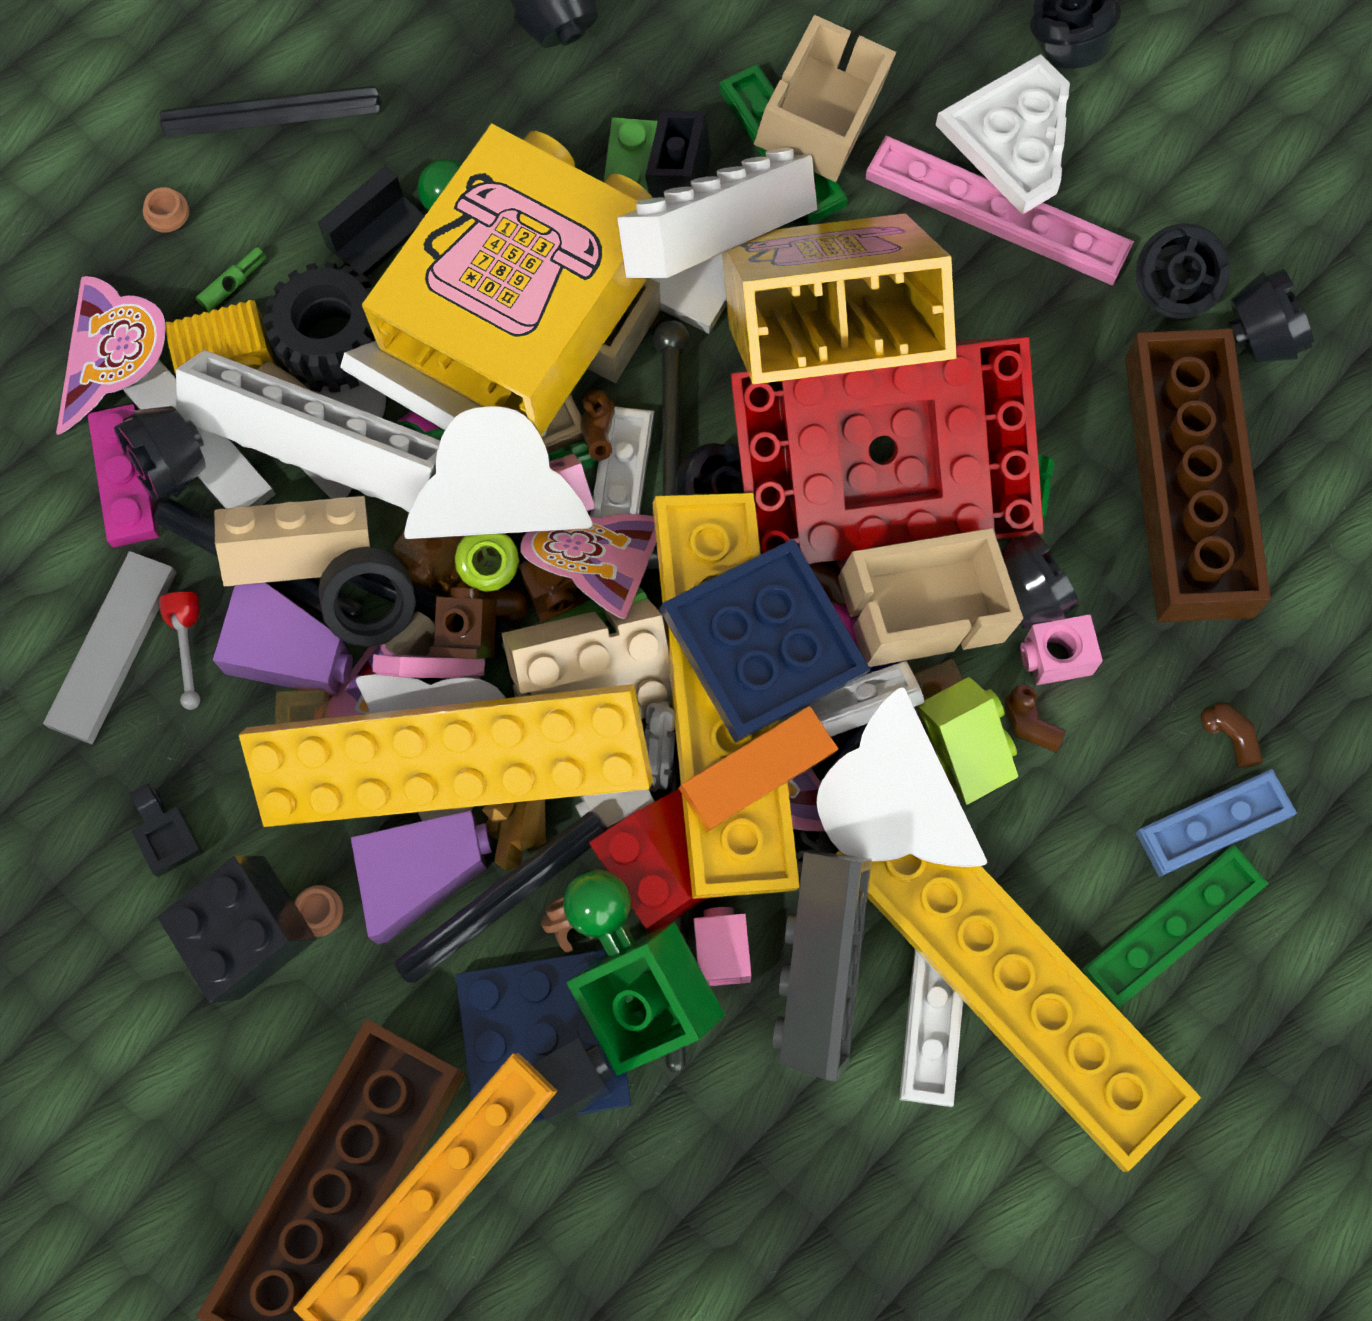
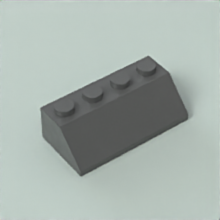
[773,851,872,1081]

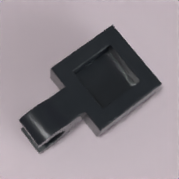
[130,783,204,877]

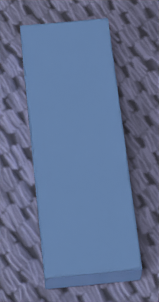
[1136,769,1297,878]

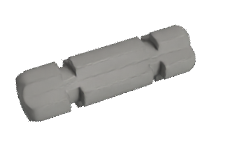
[645,701,676,792]

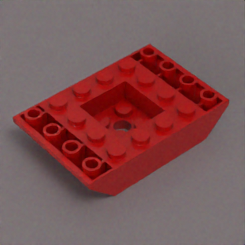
[730,336,1044,564]

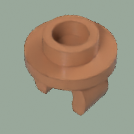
[541,896,593,953]

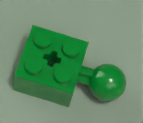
[563,869,725,1076]

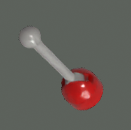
[159,592,200,710]

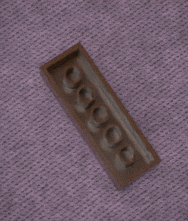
[1125,329,1271,623]
[196,1019,466,1321]

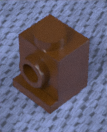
[518,561,586,623]
[430,587,497,659]

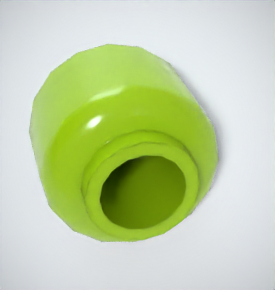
[455,533,519,592]

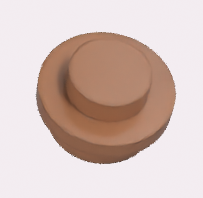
[143,187,189,233]
[294,885,344,937]

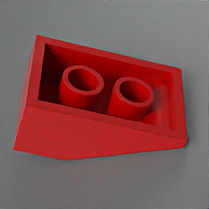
[589,789,709,934]

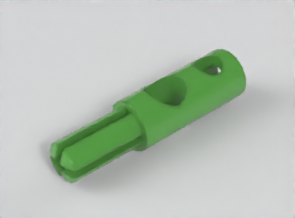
[195,247,267,313]

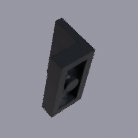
[317,165,425,276]

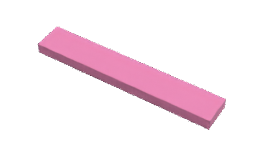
[865,136,1134,286]

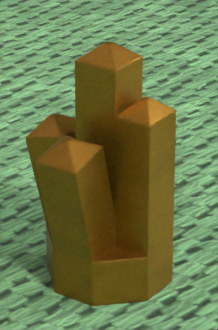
[482,799,546,871]

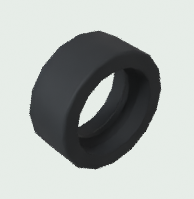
[318,547,416,647]

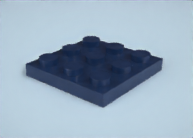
[659,539,871,743]
[456,950,632,1123]

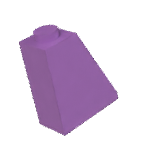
[213,583,353,697]
[351,811,492,945]

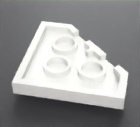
[936,54,1070,215]

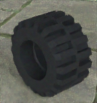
[264,262,376,393]

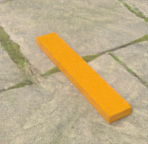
[293,1053,558,1321]

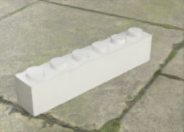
[617,147,817,278]
[176,350,440,512]

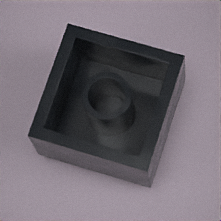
[157,855,317,1003]

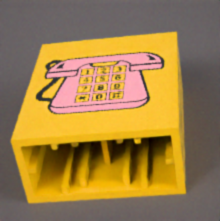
[362,123,652,436]
[722,214,956,384]

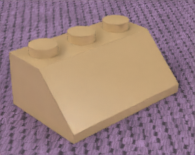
[214,496,370,586]

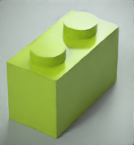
[917,677,1018,805]

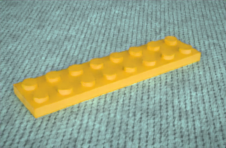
[653,493,800,899]
[239,684,653,827]
[836,850,1201,1172]

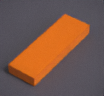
[679,706,838,832]

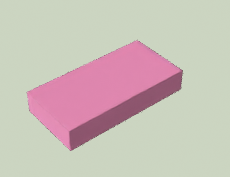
[373,654,485,678]

